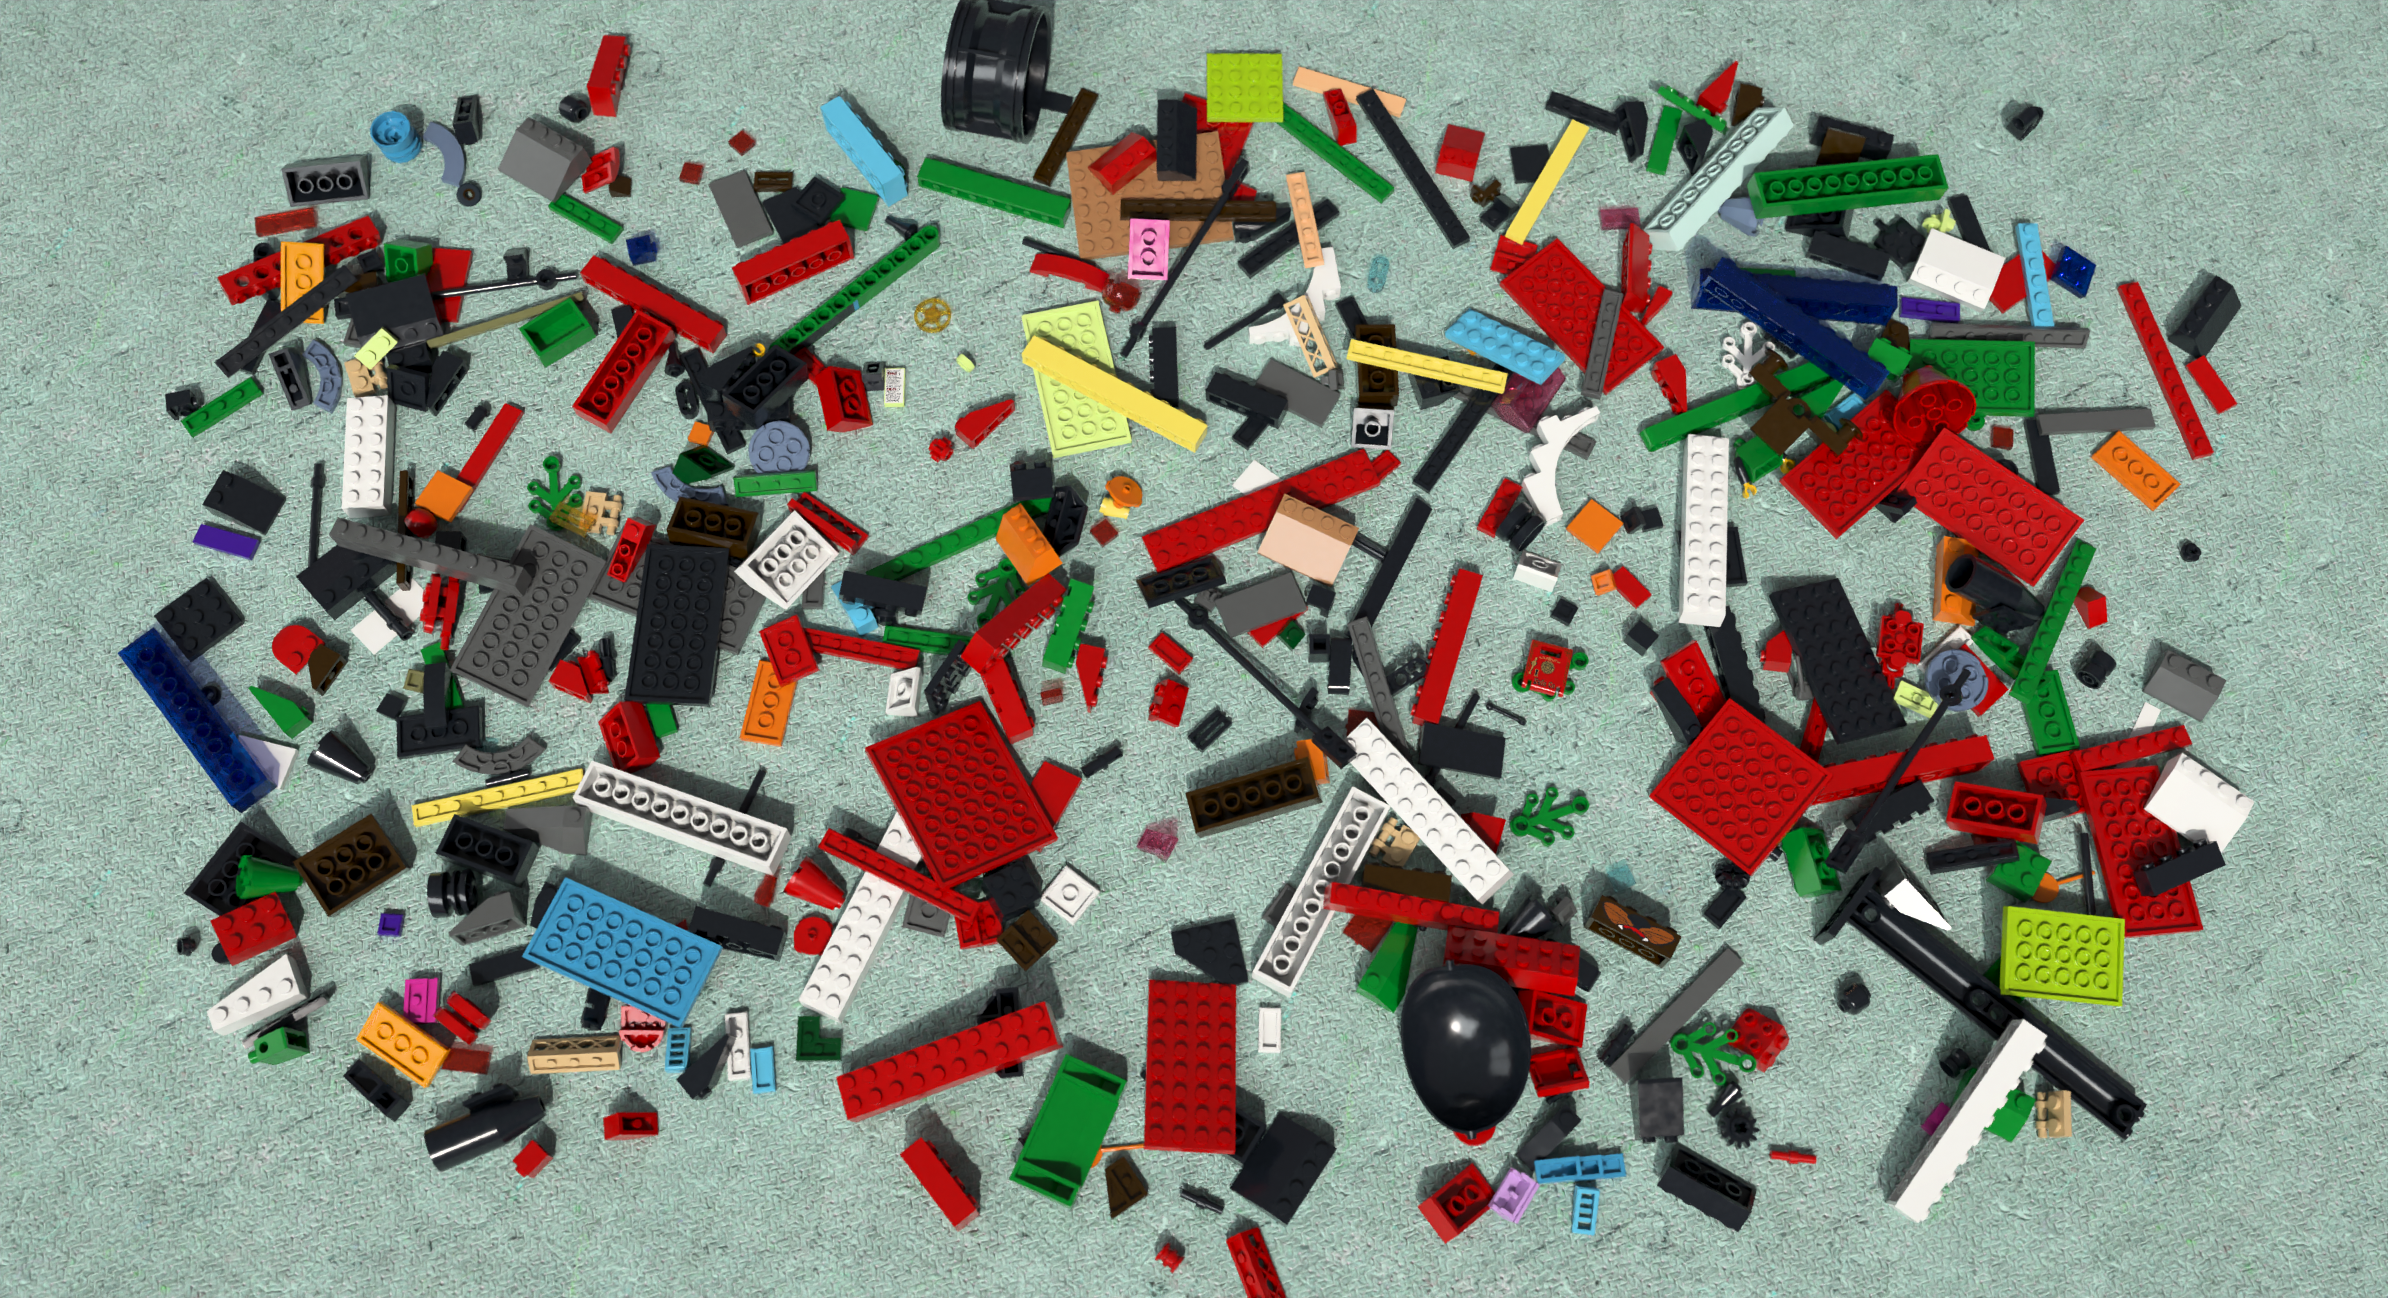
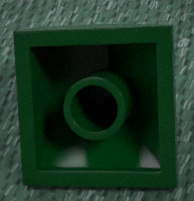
[672,445,735,484]

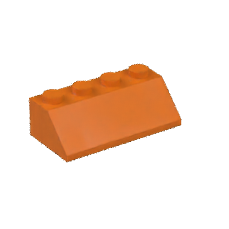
[996,503,1062,586]
[1932,536,1978,627]

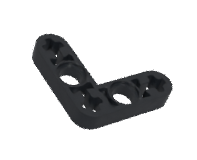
[1352,650,1429,697]

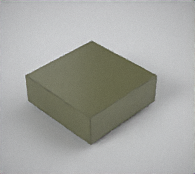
[403,669,424,693]

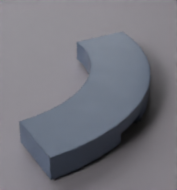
[423,122,466,187]
[302,339,343,414]
[651,466,729,506]

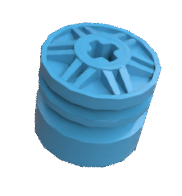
[370,111,422,163]

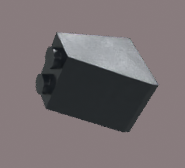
[1629,1077,1684,1144]

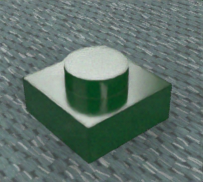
[1276,620,1306,650]

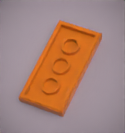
[2091,431,2181,511]
[740,660,798,747]

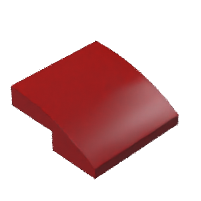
[581,147,620,194]
[1490,235,1538,275]
[954,901,1004,949]

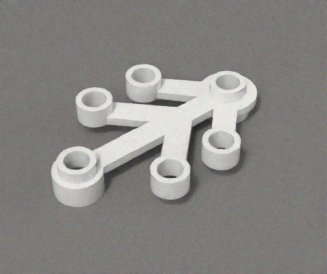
[1721,322,1775,390]

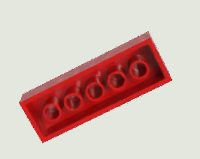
[731,220,854,305]
[572,310,676,434]
[960,573,1067,674]
[1443,926,1580,996]

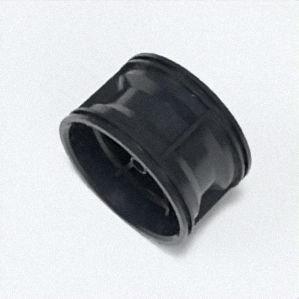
[941,0,1052,144]

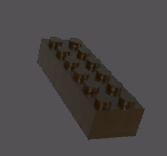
[1185,757,1323,838]

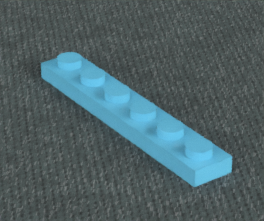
[2015,223,2054,327]

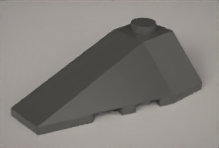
[503,806,593,855]

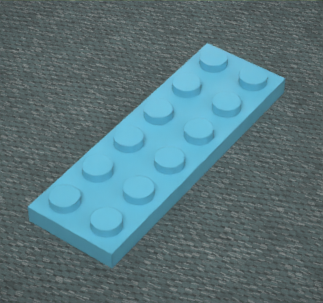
[1445,308,1565,385]

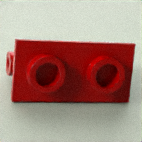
[578,650,609,694]

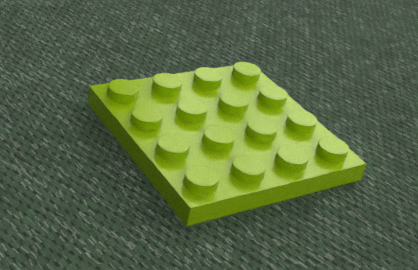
[1207,53,1283,122]

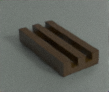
[753,172,794,192]

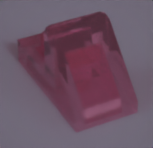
[1136,829,1179,863]

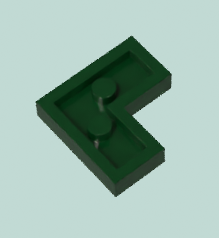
[796,1016,842,1062]

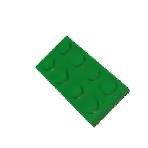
[1657,85,1729,135]
[2022,670,2080,756]

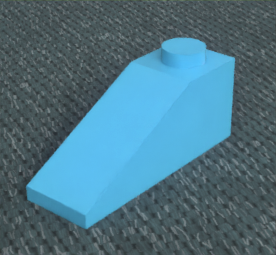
[831,581,878,637]

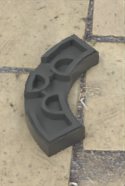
[452,736,546,775]

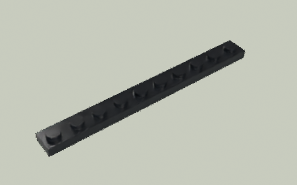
[1356,89,1470,249]

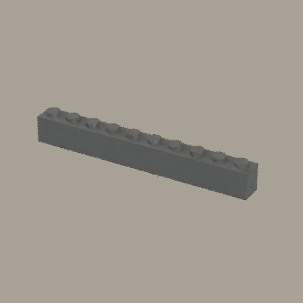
[329,517,532,597]

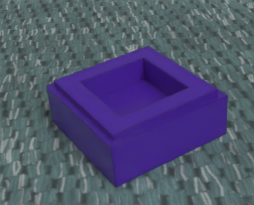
[377,913,405,937]

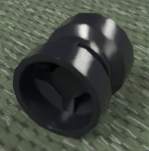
[1939,1047,1972,1078]

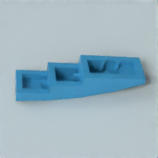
[1534,1153,1626,1184]

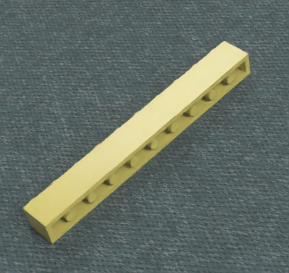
[1022,335,1207,453]

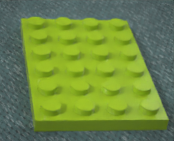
[2000,906,2125,1007]

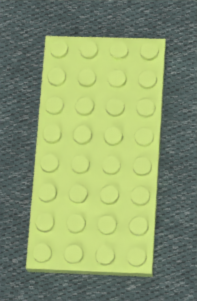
[1021,301,1132,458]

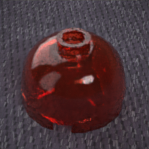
[1102,278,1142,314]

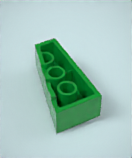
[1042,579,1095,674]

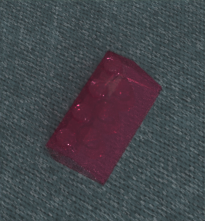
[1492,367,1566,433]

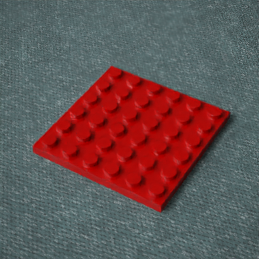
[1649,698,1834,877]

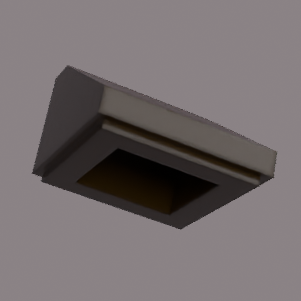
[609,175,632,197]

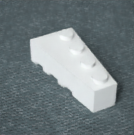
[207,954,309,1036]

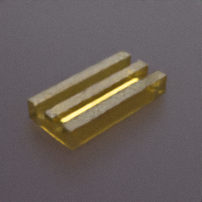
[549,502,597,538]

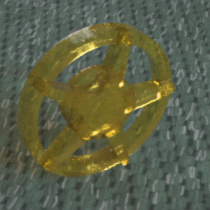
[914,298,951,333]

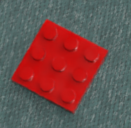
[2017,748,2086,823]

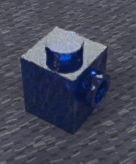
[626,235,658,266]

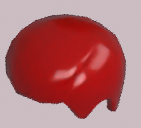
[404,508,438,539]

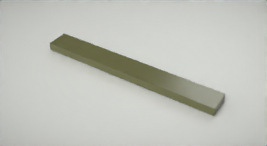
[427,292,585,349]

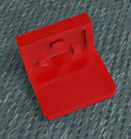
[1726,1008,1790,1073]

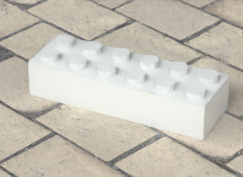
[342,395,396,518]

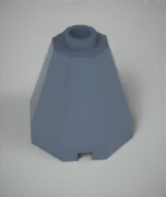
[1718,196,1764,237]

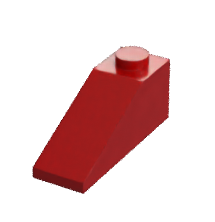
[1696,61,1739,118]
[955,399,1015,450]

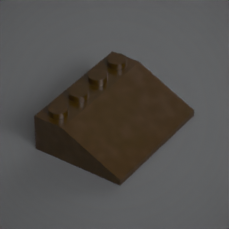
[293,814,411,918]

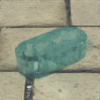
[1367,256,1389,293]

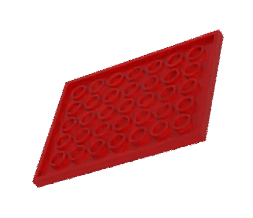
[865,701,1058,892]

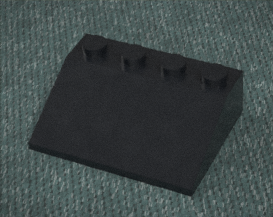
[1785,163,1854,238]
[346,273,446,349]
[296,544,397,620]
[184,821,296,916]
[1230,1113,1337,1228]

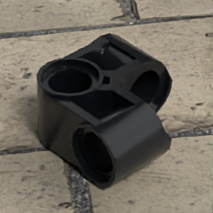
[2006,106,2044,141]

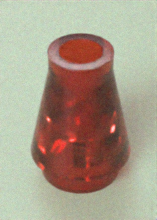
[753,874,778,907]

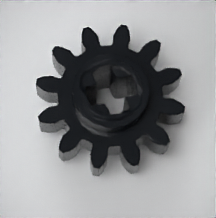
[1717,1108,1760,1150]

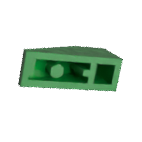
[248,685,313,739]

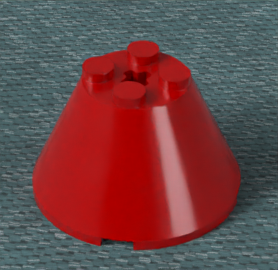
[1893,365,1976,445]

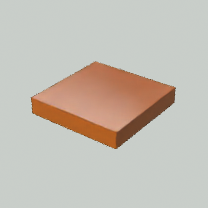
[415,470,473,523]
[1566,499,1624,554]

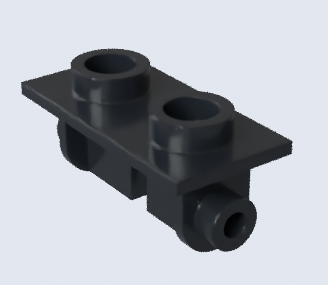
[580,987,610,1031]

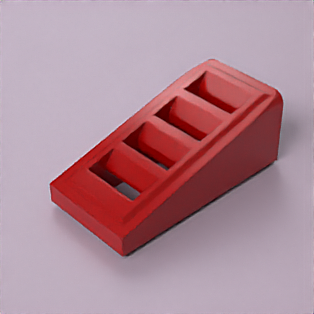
[1641,286,1673,327]

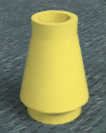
[1099,497,1130,519]

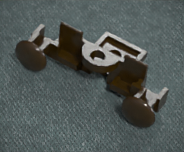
[1747,349,1863,458]

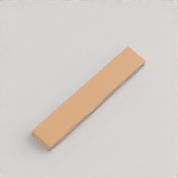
[1293,67,1406,118]
[1286,171,1324,268]

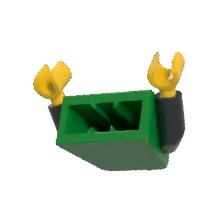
[1734,436,1795,499]

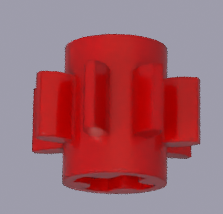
[928,437,954,463]

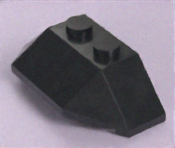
[1043,485,1089,557]
[977,987,1026,1079]

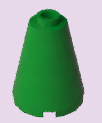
[236,855,303,899]

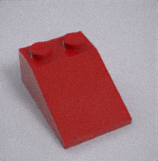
[1435,124,1485,182]
[1518,990,1588,1048]
[1417,1163,1495,1244]

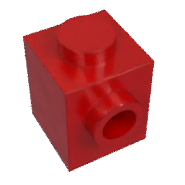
[512,1140,553,1179]

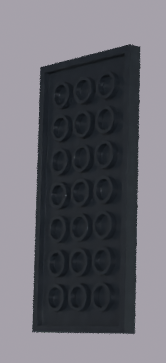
[624,544,731,707]
[1769,578,1907,745]

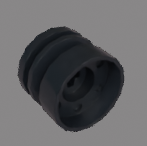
[427,869,478,918]

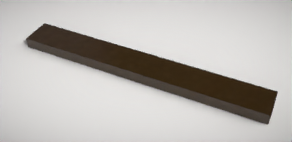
[1120,200,1276,222]

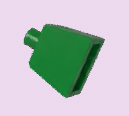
[248,1027,310,1065]

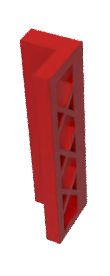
[787,492,869,556]
[1226,1227,1286,1298]

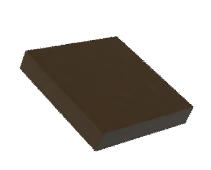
[1816,127,1866,165]

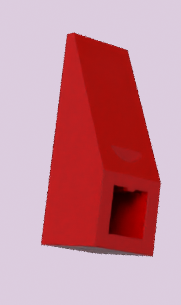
[1323,88,1357,146]
[1651,354,1687,415]
[607,517,656,583]
[1076,643,1108,713]

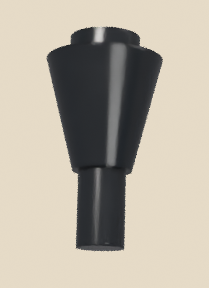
[885,216,918,241]
[664,343,685,377]
[1707,1080,1743,1118]

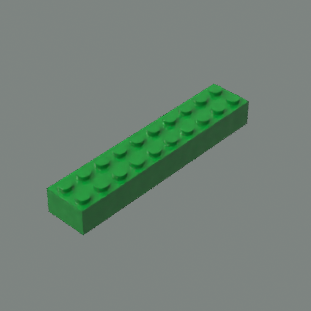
[1747,154,1949,219]

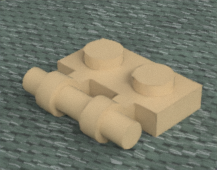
[344,358,388,398]
[579,491,622,535]
[1369,817,1420,867]
[2035,1090,2072,1138]

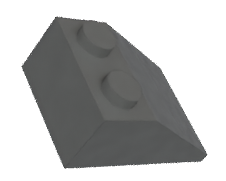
[449,891,527,946]

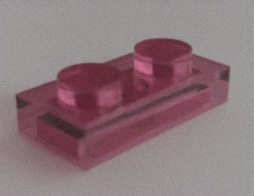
[1599,208,1641,231]

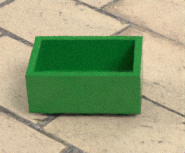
[519,298,596,368]

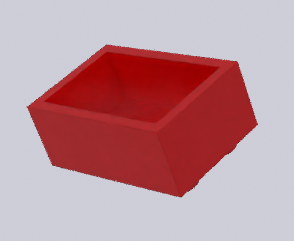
[210,892,297,966]

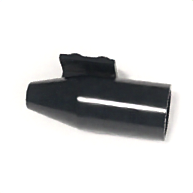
[1945,554,2045,634]
[424,1083,547,1172]

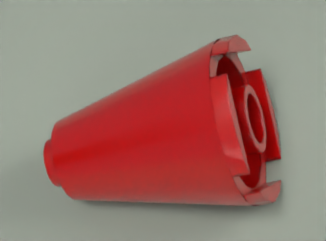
[783,856,846,910]

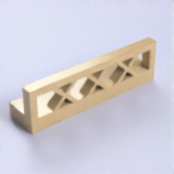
[1283,295,1339,378]
[527,1035,622,1074]

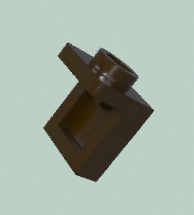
[1470,180,1502,208]

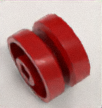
[433,991,492,1046]

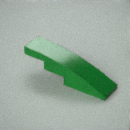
[1971,626,2052,696]

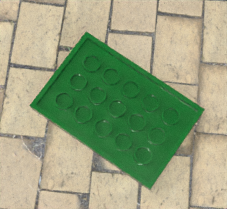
[1909,339,2035,417]

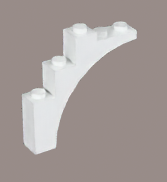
[1248,247,1341,347]
[1521,406,1600,527]

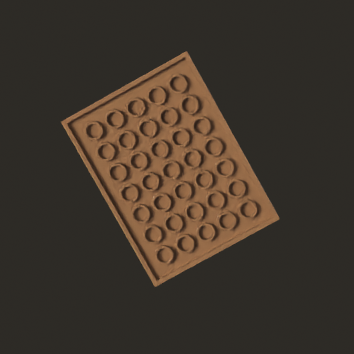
[1066,131,1234,260]

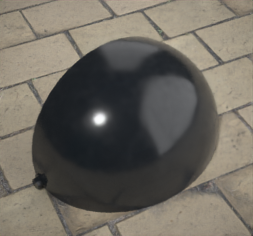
[1400,959,1531,1140]

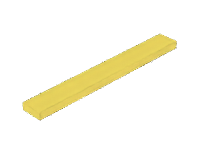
[1505,119,1589,245]
[1347,339,1508,394]
[412,768,584,827]

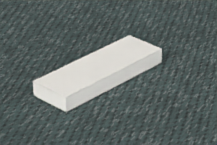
[1917,626,1974,674]
[725,1012,752,1081]

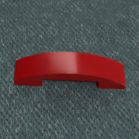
[1030,254,1110,293]

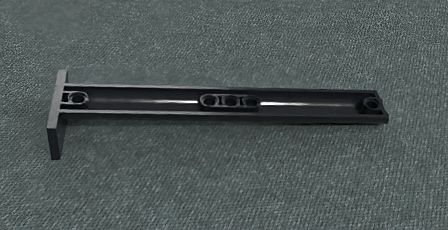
[1814,866,2147,1140]

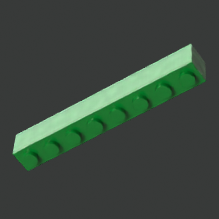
[917,157,1071,229]

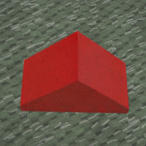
[2074,586,2108,629]

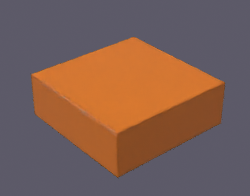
[688,421,714,447]
[1591,569,1617,596]

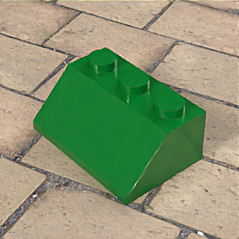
[1781,827,1842,898]
[1950,1067,2036,1143]

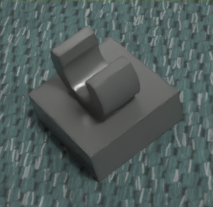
[1321,369,1344,390]
[1194,588,1223,613]
[1548,896,1577,927]

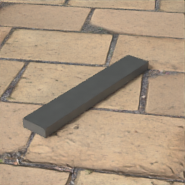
[1580,289,1624,400]
[2035,409,2156,436]

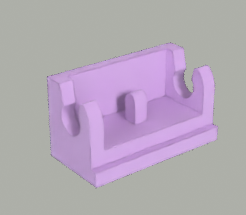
[1488,1167,1540,1224]

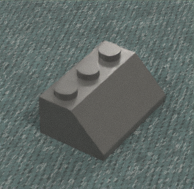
[2142,650,2226,722]

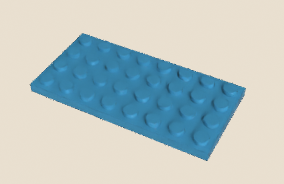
[522,877,723,1029]

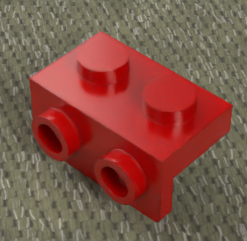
[1148,679,1189,728]

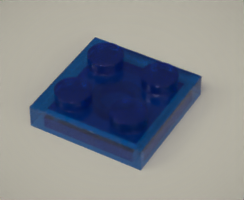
[2050,245,2096,299]

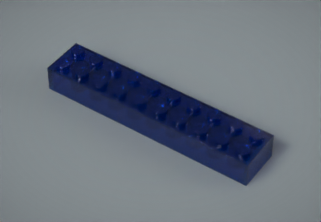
[1700,257,1890,400]
[1691,268,1898,326]
[118,627,278,813]

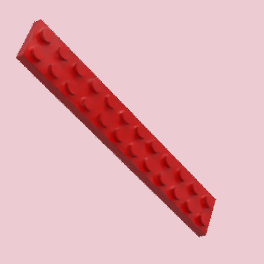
[1142,449,1381,573]

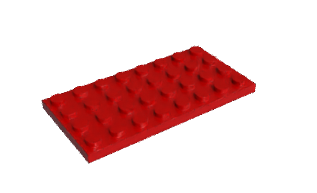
[1499,238,1664,395]
[1779,389,1931,540]
[1896,427,2084,587]
[2076,765,2204,939]
[1143,979,1236,1154]

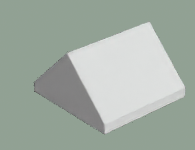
[1513,550,1562,592]
[885,667,923,717]

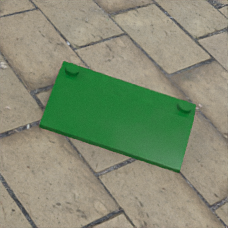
[1009,1054,1128,1210]

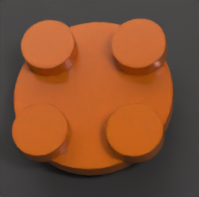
[1105,476,1142,509]

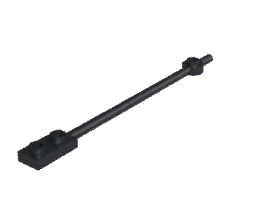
[1120,158,1250,358]
[334,269,577,320]
[1174,598,1357,769]
[1825,669,1971,874]

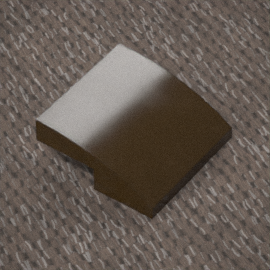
[996,910,1058,972]

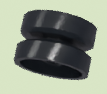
[1495,502,1547,554]

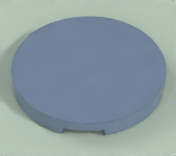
[748,421,810,474]
[1925,649,1988,712]

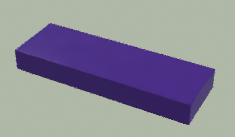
[1899,297,1960,324]
[192,524,260,561]

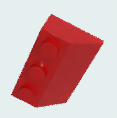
[1088,132,1157,195]
[815,366,873,433]
[598,701,660,774]

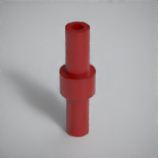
[1769,1150,1817,1164]

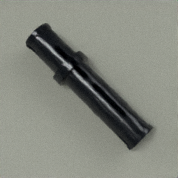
[364,591,413,641]

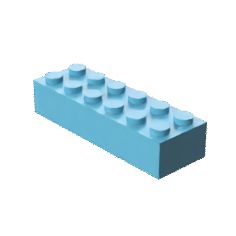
[820,96,908,207]

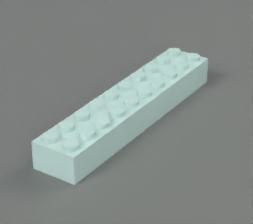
[1643,107,1794,251]

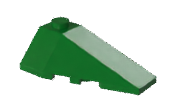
[1356,922,1417,1014]

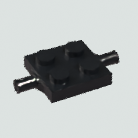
[1873,217,1926,270]

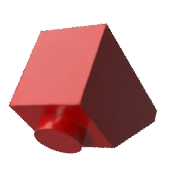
[1759,630,1792,673]
[549,659,593,704]
[603,1112,658,1140]

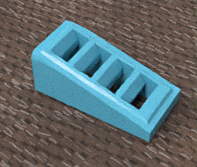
[665,1027,691,1073]
[1571,1185,1600,1236]

